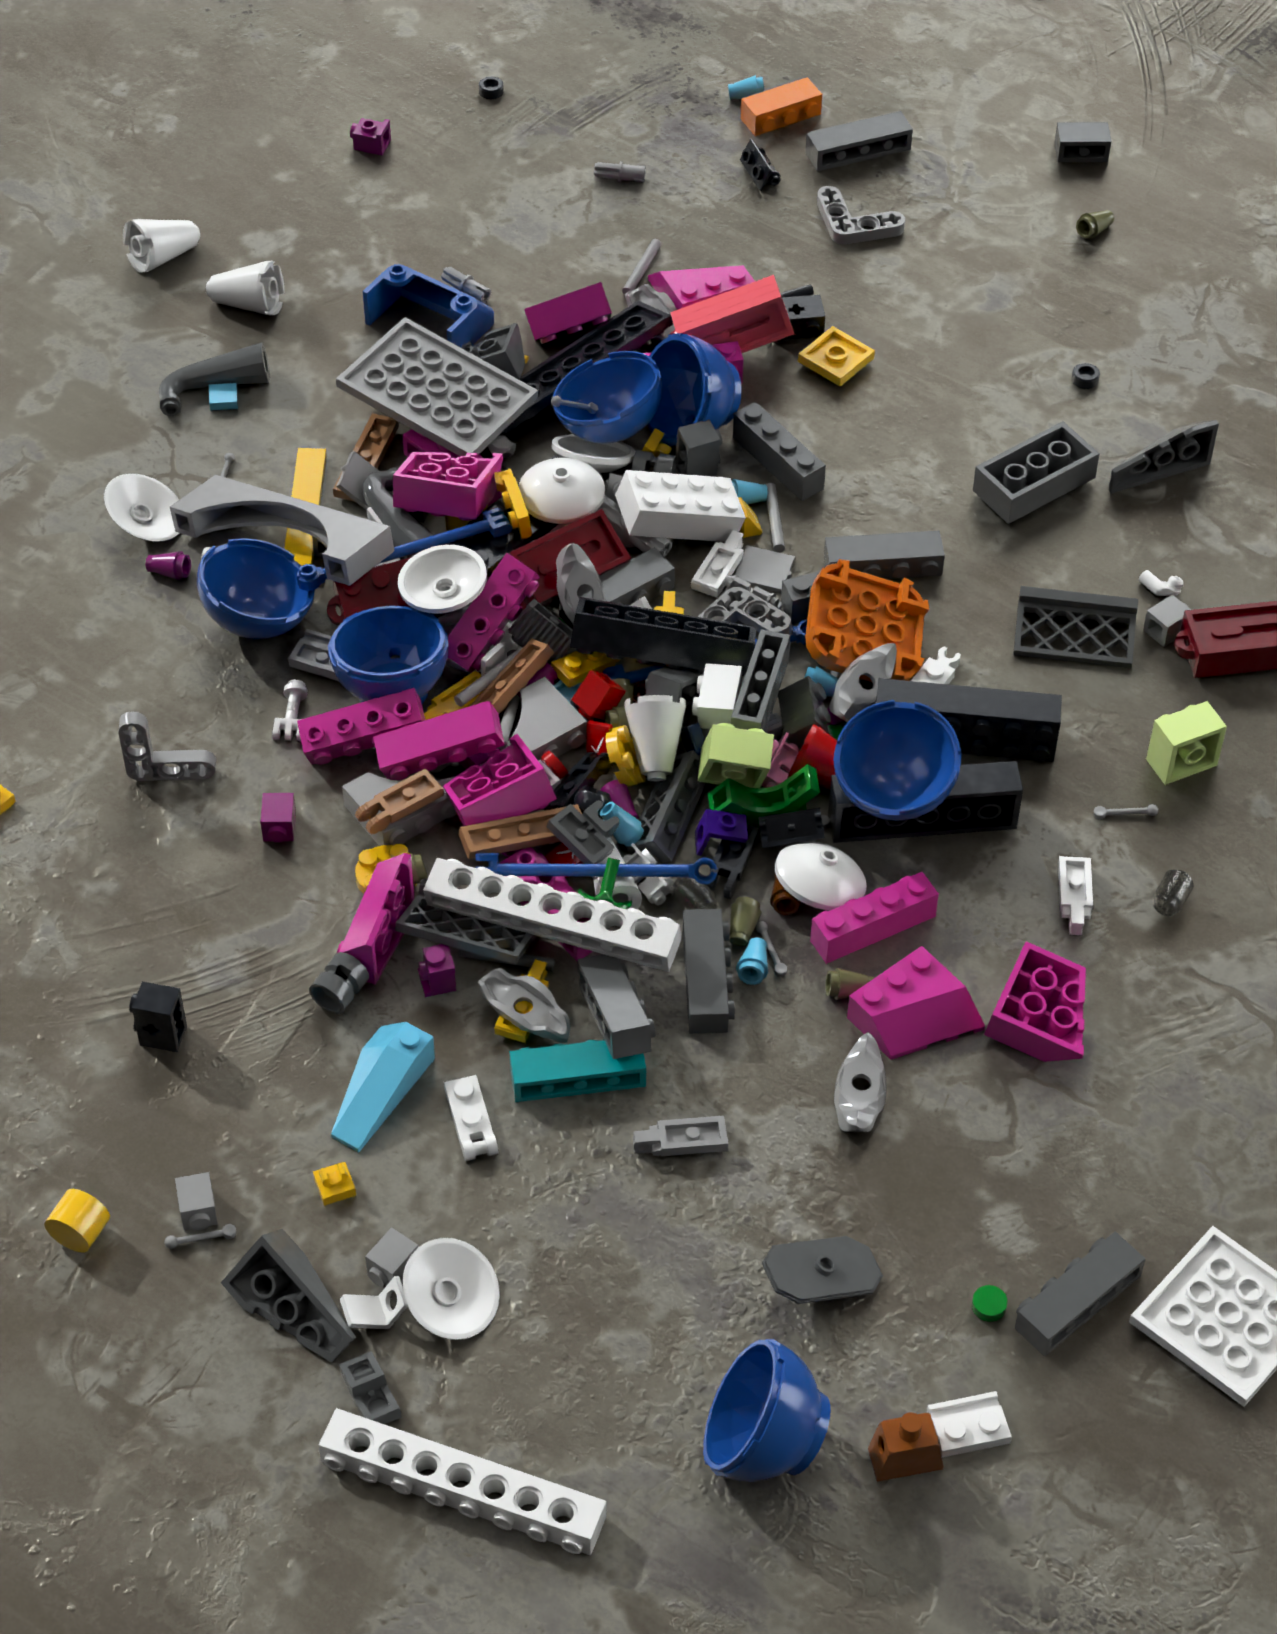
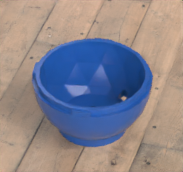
[648,333,742,446]
[328,605,448,704]
[703,1339,831,1482]

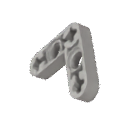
[817,186,905,244]
[698,587,793,636]
[118,711,216,781]

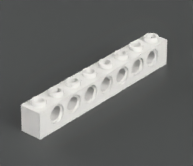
[423,858,681,972]
[319,1408,606,1555]

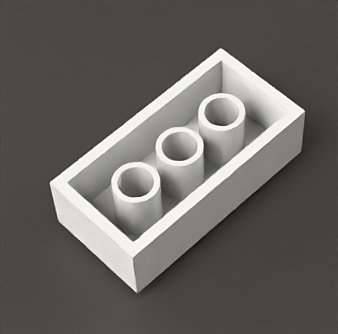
[615,470,746,542]

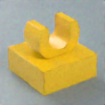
[642,428,672,457]
[313,1162,356,1206]

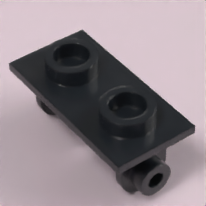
[740,139,781,191]

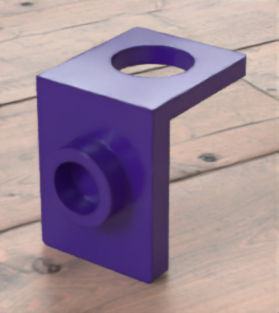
[695,809,748,856]

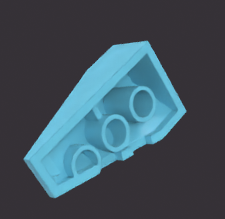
[331,1022,435,1153]

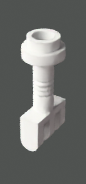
[272,679,308,741]

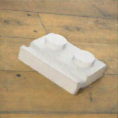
[927,1391,1012,1458]

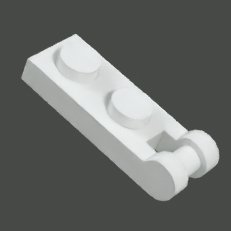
[444,1075,499,1161]

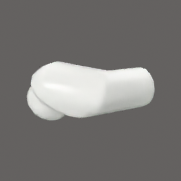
[1139,570,1184,596]

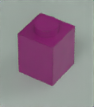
[260,793,296,842]

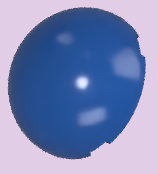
[553,351,663,444]
[197,538,315,639]
[834,700,961,821]

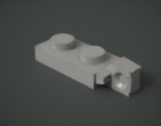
[633,1115,728,1156]

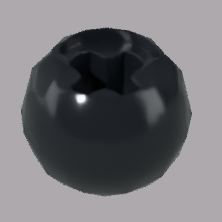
[573,785,612,820]

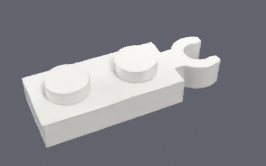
[911,646,961,684]

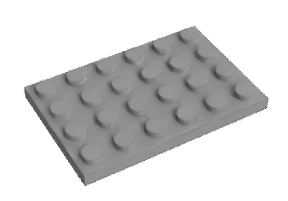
[336,317,538,457]

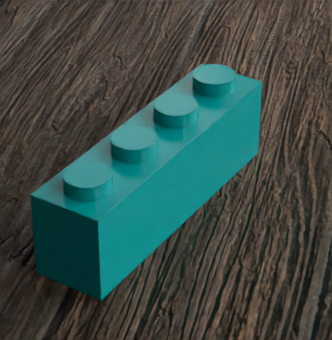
[509,1040,646,1103]

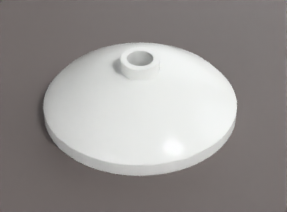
[552,434,636,473]
[519,458,605,524]
[398,545,487,614]
[775,841,867,911]

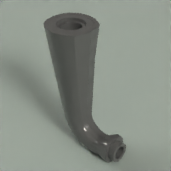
[159,342,270,416]
[363,467,434,560]

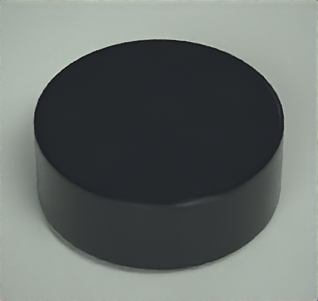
[479,76,504,100]
[1072,363,1100,389]

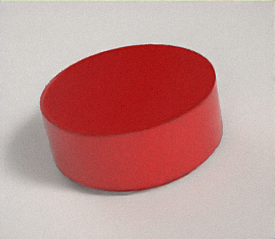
[540,750,568,780]

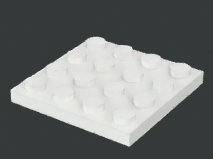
[1129,1226,1277,1407]

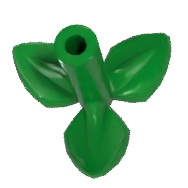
[578,858,632,909]

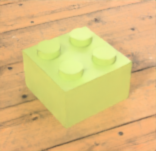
[1146,701,1227,785]
[698,723,774,788]

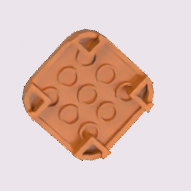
[805,559,929,683]

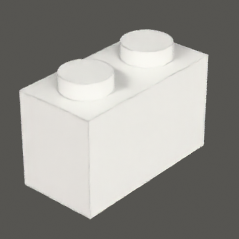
[692,663,743,729]

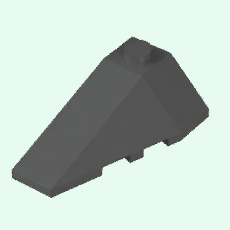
[461,323,525,380]
[1108,420,1219,493]
[221,1229,356,1362]

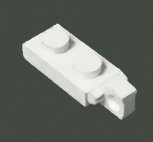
[691,530,744,598]
[1058,856,1093,935]

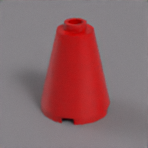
[788,724,837,790]

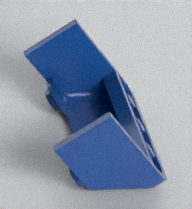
[363,264,494,348]

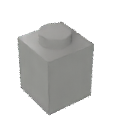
[1143,594,1191,647]
[175,1172,218,1231]
[365,1227,419,1292]

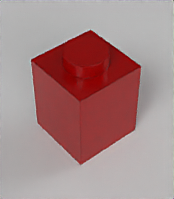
[571,670,626,721]

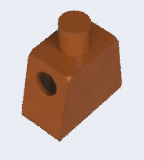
[868,1412,944,1482]

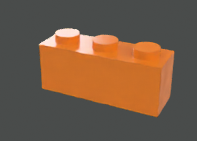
[740,77,822,136]

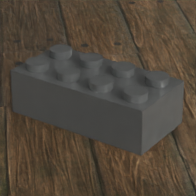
[973,421,1100,524]

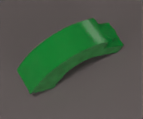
[708,764,820,828]

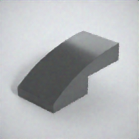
[339,1351,402,1425]

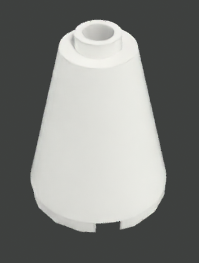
[123,219,200,273]
[206,261,284,315]
[624,695,686,781]

